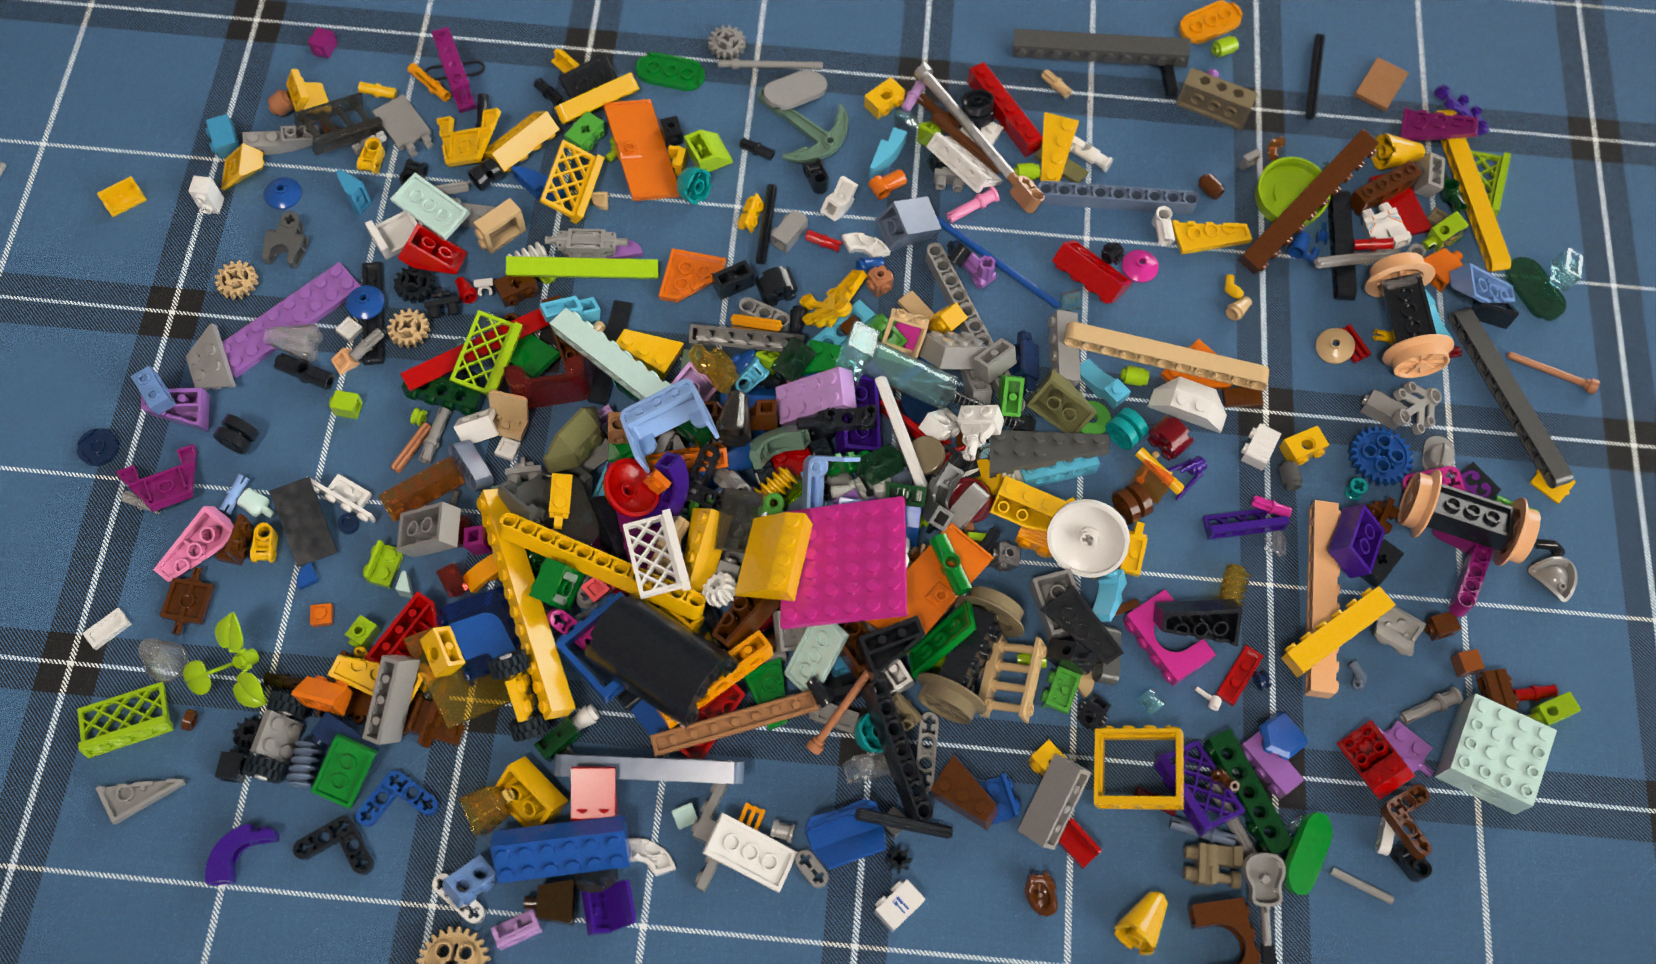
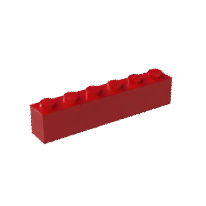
[967,62,1043,158]

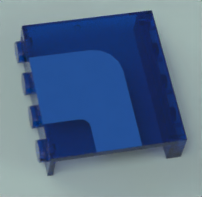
[437,586,521,687]

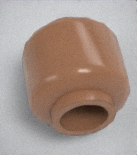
[268,89,294,117]

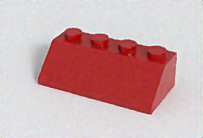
[1052,240,1133,304]

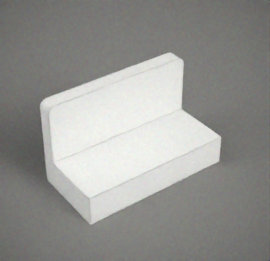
[454,407,499,444]

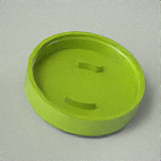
[1254,157,1330,227]

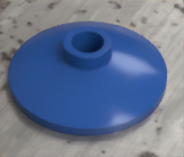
[264,177,302,209]
[346,285,385,320]
[727,349,756,379]

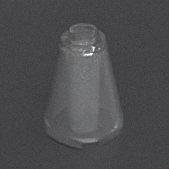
[138,638,189,683]

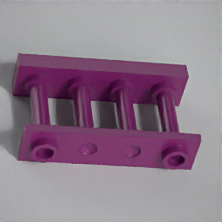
[431,27,477,114]

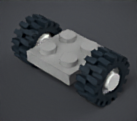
[242,691,308,784]

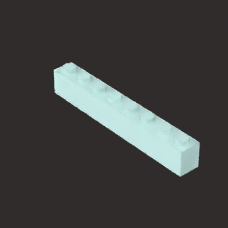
[549,308,670,400]

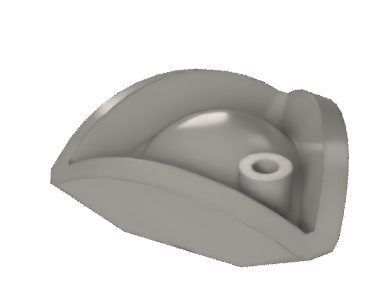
[1528,556,1578,602]

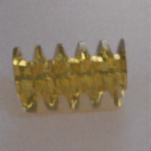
[1218,564,1250,608]

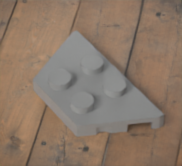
[186,323,236,390]

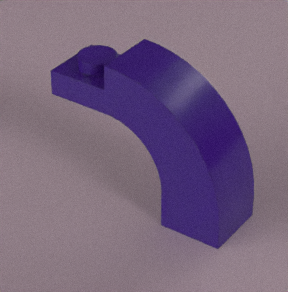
[643,452,689,526]
[205,824,279,887]

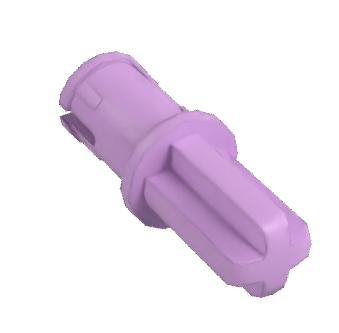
[901,80,926,112]

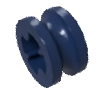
[1253,670,1272,691]

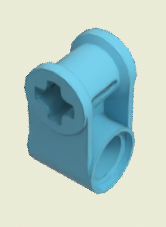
[733,356,770,393]

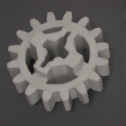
[708,25,746,60]

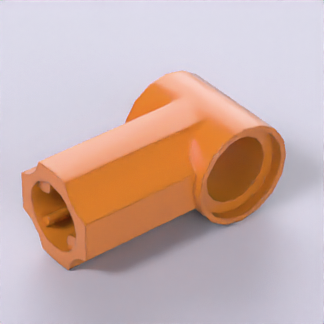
[868,169,907,200]

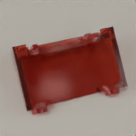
[504,355,590,409]

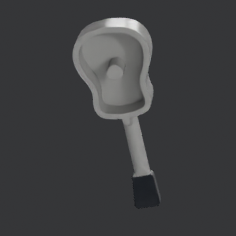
[1242,852,1286,964]

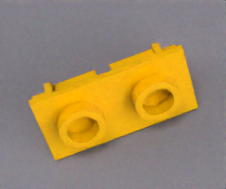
[551,48,580,73]
[737,193,764,234]

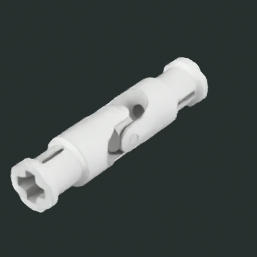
[1070,136,1113,172]

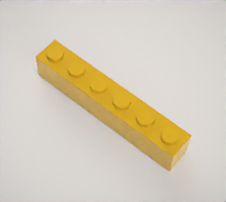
[1281,586,1396,678]

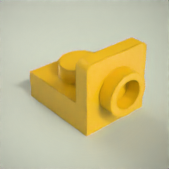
[668,145,688,176]

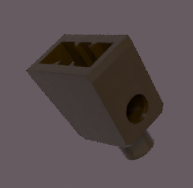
[524,880,576,926]

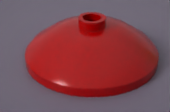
[603,458,660,518]

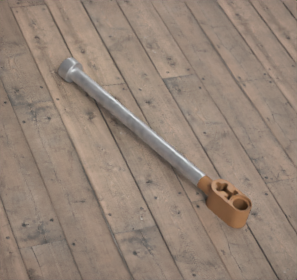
[914,63,1044,213]

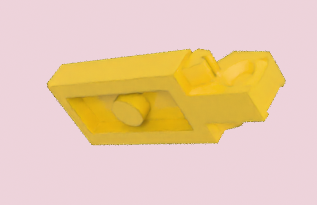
[548,473,573,530]
[1119,521,1148,577]

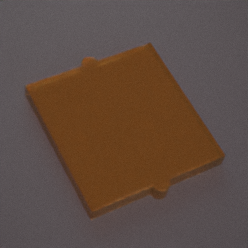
[1130,459,1175,504]

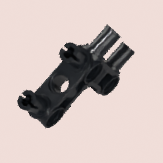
[796,404,877,443]

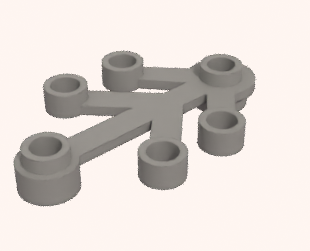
[1392,381,1442,435]

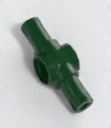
[1441,172,1468,212]

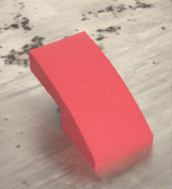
[581,577,617,603]

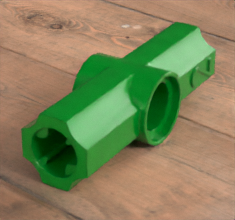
[929,533,972,596]

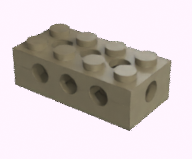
[1176,68,1258,130]

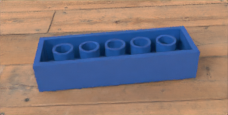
[490,815,631,883]

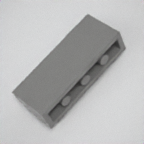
[362,655,420,745]
[1018,754,1092,850]

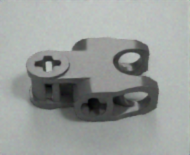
[263,211,308,269]

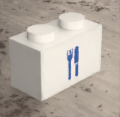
[874,880,925,932]

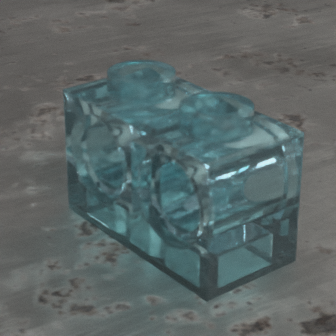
[1549,247,1583,292]

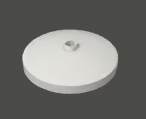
[1047,499,1130,578]

